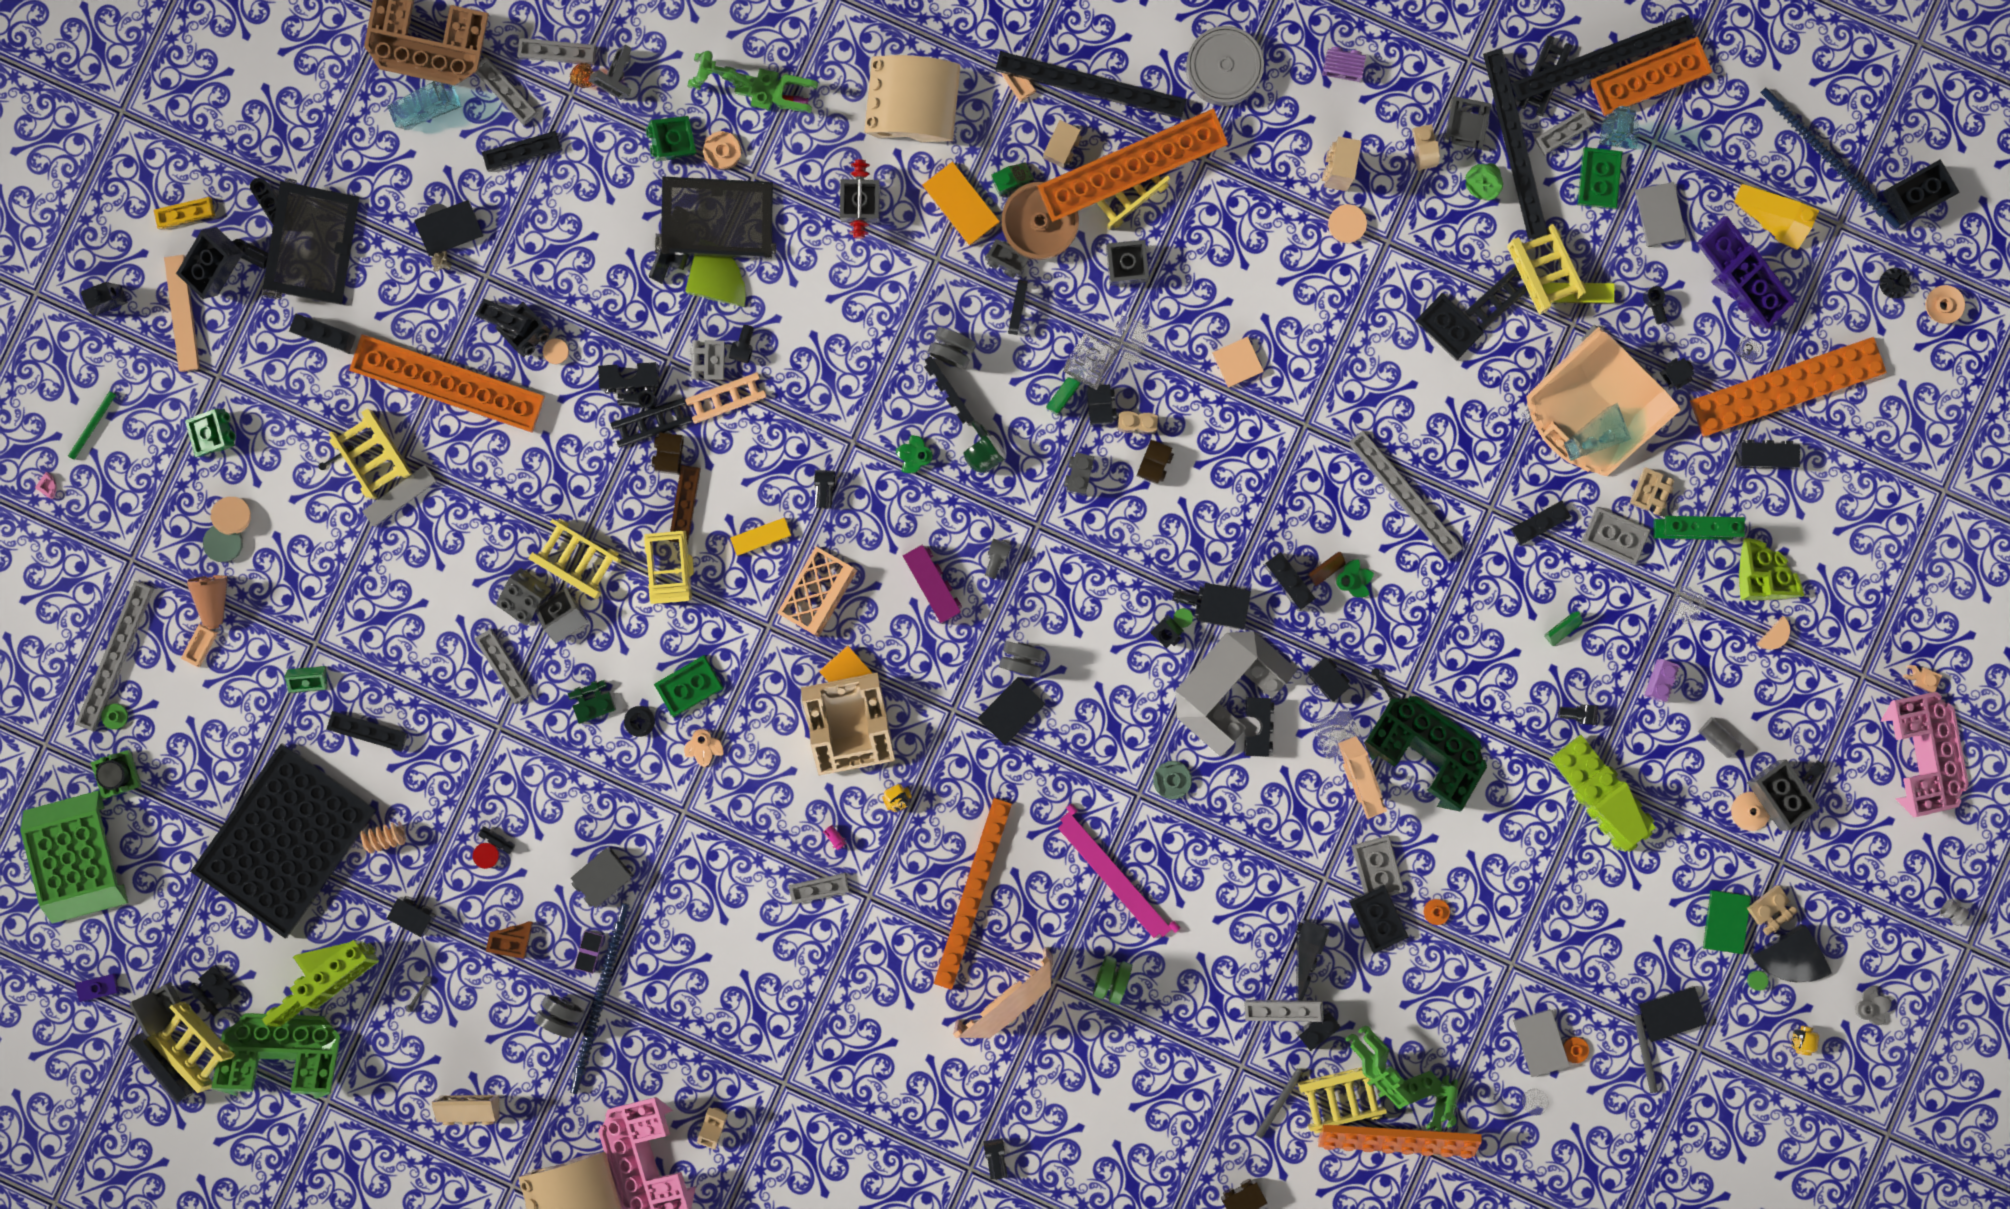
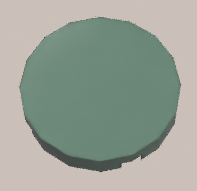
[203,526,243,562]
[1153,761,1192,799]

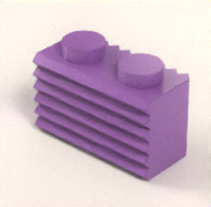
[1322,47,1366,82]
[1644,659,1680,702]

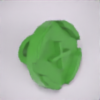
[1465,163,1503,201]

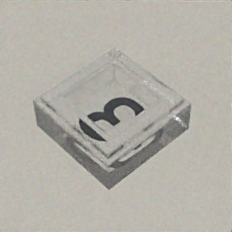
[1734,336,1763,363]

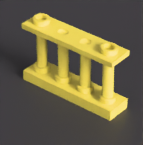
[1097,176,1170,230]
[1507,224,1586,315]
[328,408,413,500]
[528,518,621,599]
[147,1001,235,1093]
[1297,1067,1387,1133]

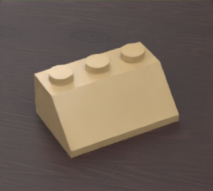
[432,1095,500,1125]

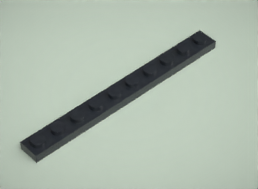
[1511,15,1696,102]
[1483,48,1548,240]
[995,51,1187,119]

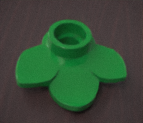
[896,435,933,473]
[1336,559,1374,598]

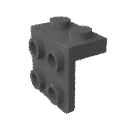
[496,568,552,625]
[129,982,182,1037]

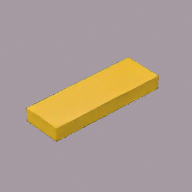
[153,197,216,229]
[730,517,792,556]

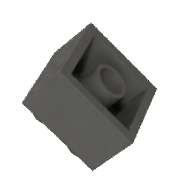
[1106,240,1149,286]

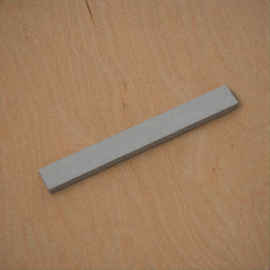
[1348,431,1463,561]
[75,580,154,732]

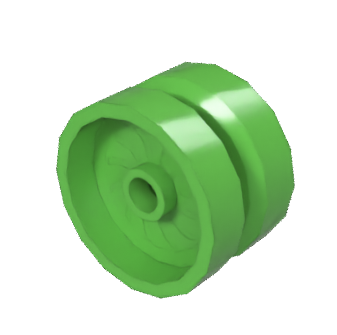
[1092,955,1133,1005]

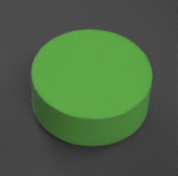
[1173,608,1193,628]
[1747,970,1768,991]

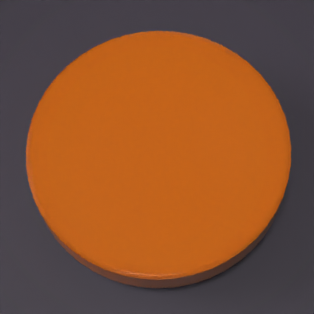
[1423,899,1450,925]
[1563,1037,1589,1063]

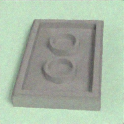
[1635,182,1686,247]
[1581,507,1651,566]
[1351,835,1405,896]
[1513,1009,1569,1077]

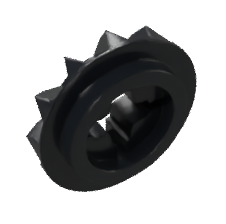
[1879,267,1912,299]
[624,706,655,737]

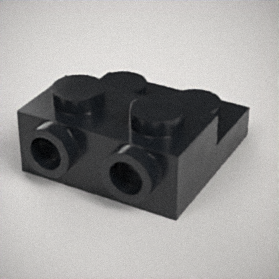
[495,302,551,358]

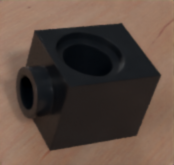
[1150,614,1184,649]

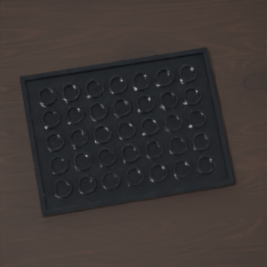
[190,743,377,939]

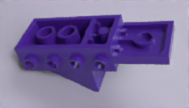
[1696,216,1795,329]

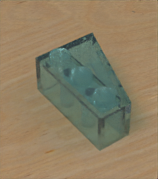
[387,81,462,130]
[1599,106,1640,150]
[1564,403,1631,461]

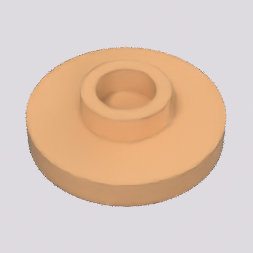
[543,338,569,364]

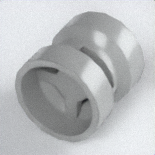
[1940,899,1969,926]

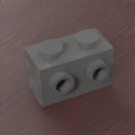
[1064,452,1094,496]

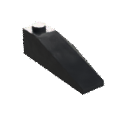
[1295,919,1330,1001]

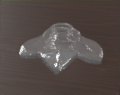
[1667,586,1706,624]

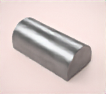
[1698,717,1742,758]

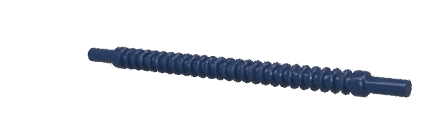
[1760,87,1902,230]
[570,903,629,1094]

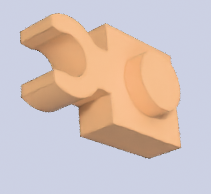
[1903,665,1942,693]

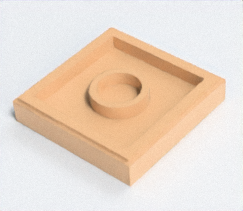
[1212,336,1264,388]

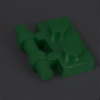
[568,680,616,724]

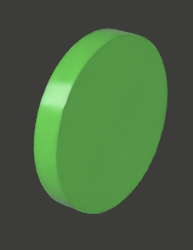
[101,704,128,729]

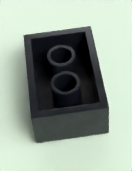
[1882,159,1960,225]
[176,227,244,299]

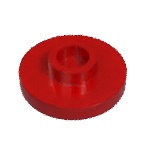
[473,843,499,869]

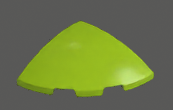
[685,239,746,307]
[1739,538,1804,601]

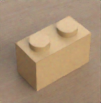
[1043,120,1082,168]

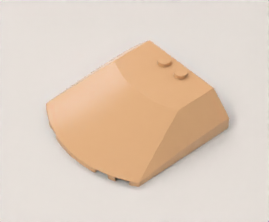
[1526,327,1681,476]
[953,947,1053,1038]

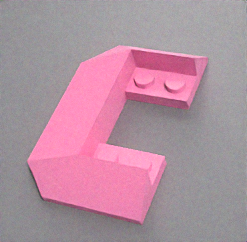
[1881,692,1969,817]
[598,1097,696,1209]

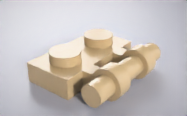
[1629,467,1675,516]
[1747,885,1797,936]

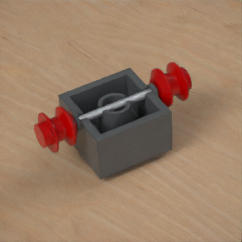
[840,159,881,239]

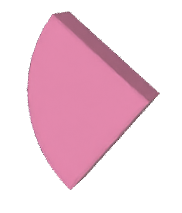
[35,472,57,499]

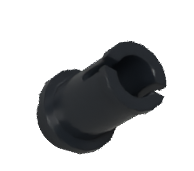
[1172,589,1198,606]
[1802,760,1827,786]

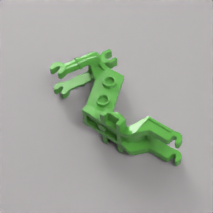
[687,51,818,113]
[1345,1026,1458,1132]

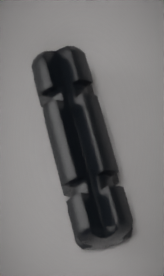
[479,826,515,854]

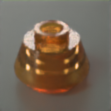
[570,63,594,88]

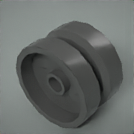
[927,327,977,369]
[999,641,1046,678]
[534,994,585,1038]

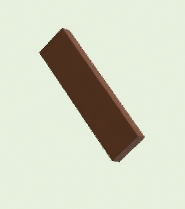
[668,465,701,544]

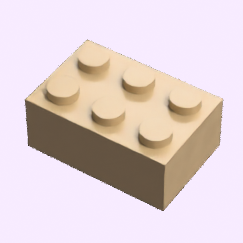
[1322,137,1362,192]

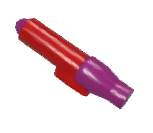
[782,95,809,104]

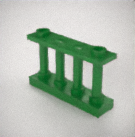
[1653,516,1745,540]

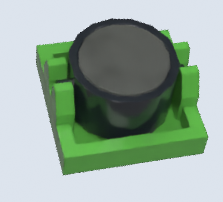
[90,750,142,799]

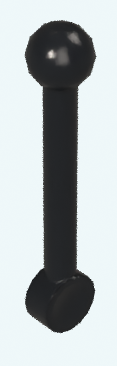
[318,445,354,470]
[1371,668,1396,701]

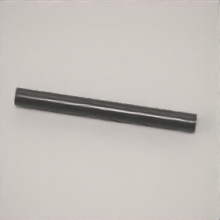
[1633,1014,1658,1093]
[1255,1068,1304,1139]

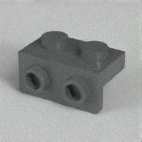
[985,239,1030,278]

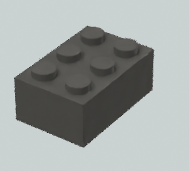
[1747,759,1820,831]

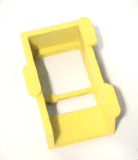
[644,531,694,604]

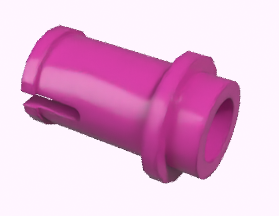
[823,825,847,850]

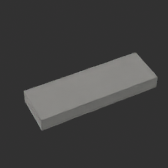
[1534,108,1594,156]
[788,873,850,905]

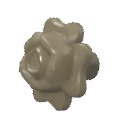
[431,251,452,272]

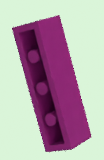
[903,544,962,624]

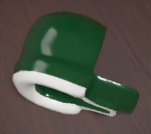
[963,421,1006,473]

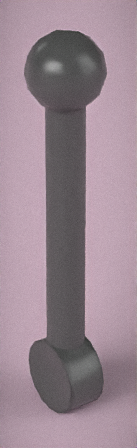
[406,976,432,1012]

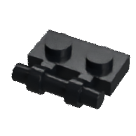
[188,965,240,1017]

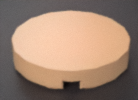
[703,131,742,170]
[1328,204,1367,244]
[210,497,251,535]

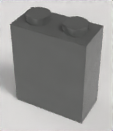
[571,847,634,908]

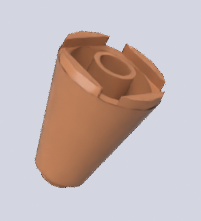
[187,575,228,629]

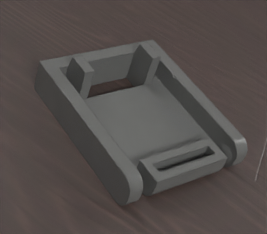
[1444,96,1491,150]

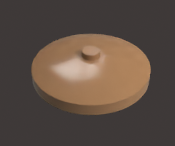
[1002,182,1079,260]

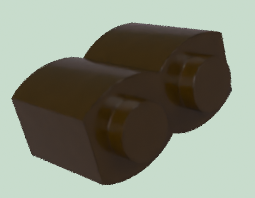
[652,432,684,475]
[1136,439,1174,485]

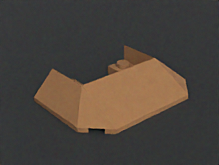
[364,0,489,86]

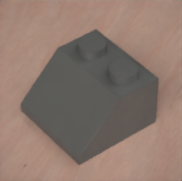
[536,587,588,644]

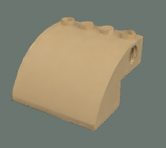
[864,55,961,143]
[801,673,895,776]
[518,1151,622,1209]

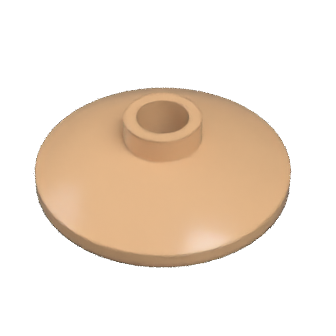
[1925,285,1965,324]
[1731,792,1770,831]

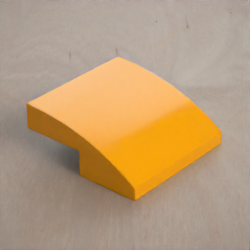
[819,645,873,682]

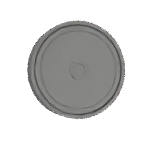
[1186,26,1264,106]

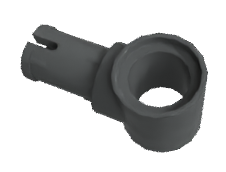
[985,538,1011,579]

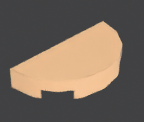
[1756,616,1790,650]

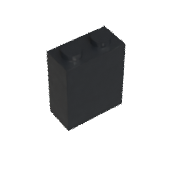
[1194,583,1251,630]

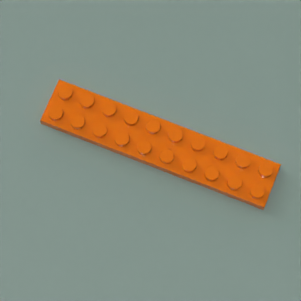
[1037,108,1228,222]
[349,334,545,433]
[1690,337,1887,437]

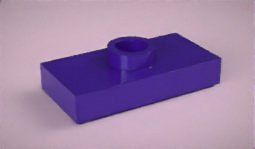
[75,973,119,1002]

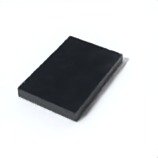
[414,200,484,256]
[1415,293,1484,361]
[977,677,1045,745]
[1349,884,1409,954]
[1638,986,1707,1042]

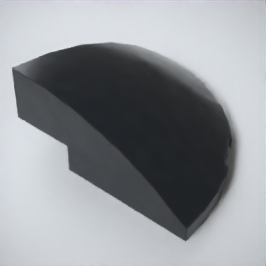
[1750,924,1832,983]

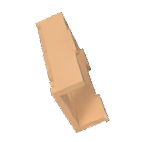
[1338,736,1387,819]

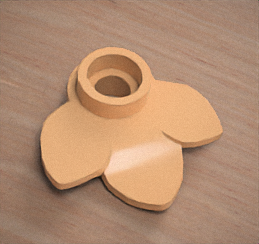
[684,729,724,767]

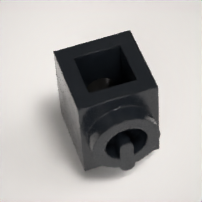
[1659,358,1694,389]

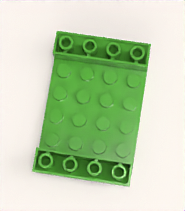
[20,790,128,924]

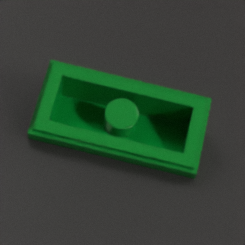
[1046,377,1080,416]
[1544,611,1583,646]
[284,666,328,693]

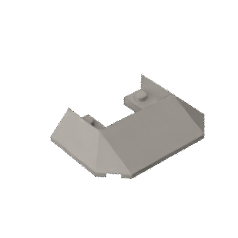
[1175,631,1297,757]

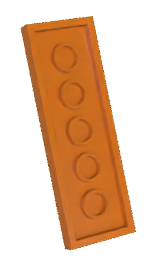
[1589,37,1713,117]

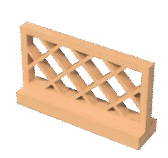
[777,546,858,637]

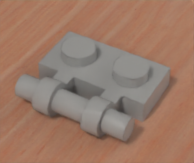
[689,340,725,380]

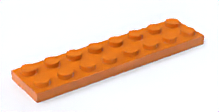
[1318,1125,1482,1158]

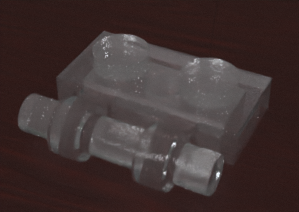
[1108,315,1152,363]

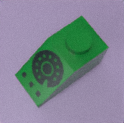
[991,162,1034,196]

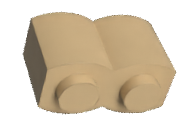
[1117,411,1158,434]

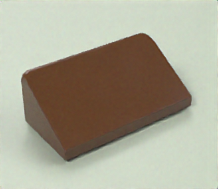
[1307,552,1346,586]

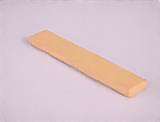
[164,255,200,372]

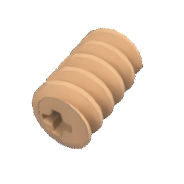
[361,821,406,854]

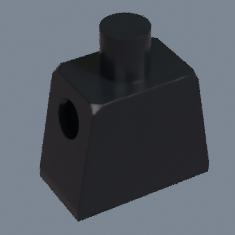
[81,282,128,316]

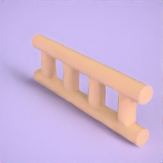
[685,372,767,424]

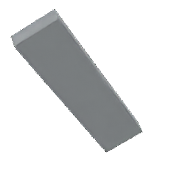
[517,38,597,66]
[475,56,539,126]
[362,465,437,527]
[474,628,532,704]
[1244,1000,1324,1022]

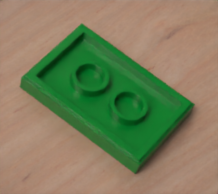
[1577,147,1623,209]
[654,655,724,718]
[1703,890,1751,954]

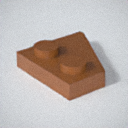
[485,921,533,959]

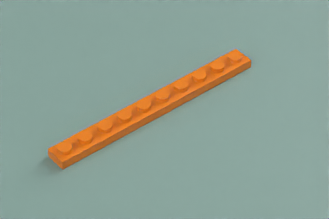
[933,798,1012,990]

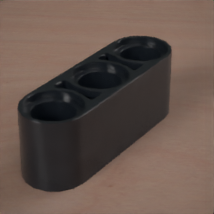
[250,178,293,231]

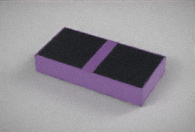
[574,930,604,974]

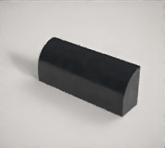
[127,1032,196,1105]

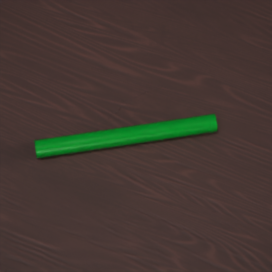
[68,391,116,460]

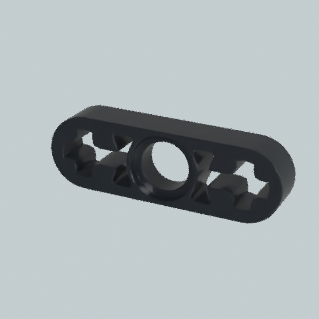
[1008,279,1028,335]

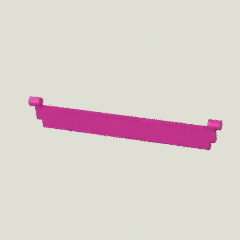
[1058,803,1180,938]

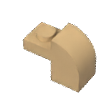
[1412,124,1440,171]
[697,1107,728,1150]

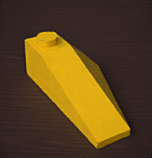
[1734,184,1819,250]

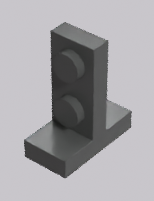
[588,44,632,100]

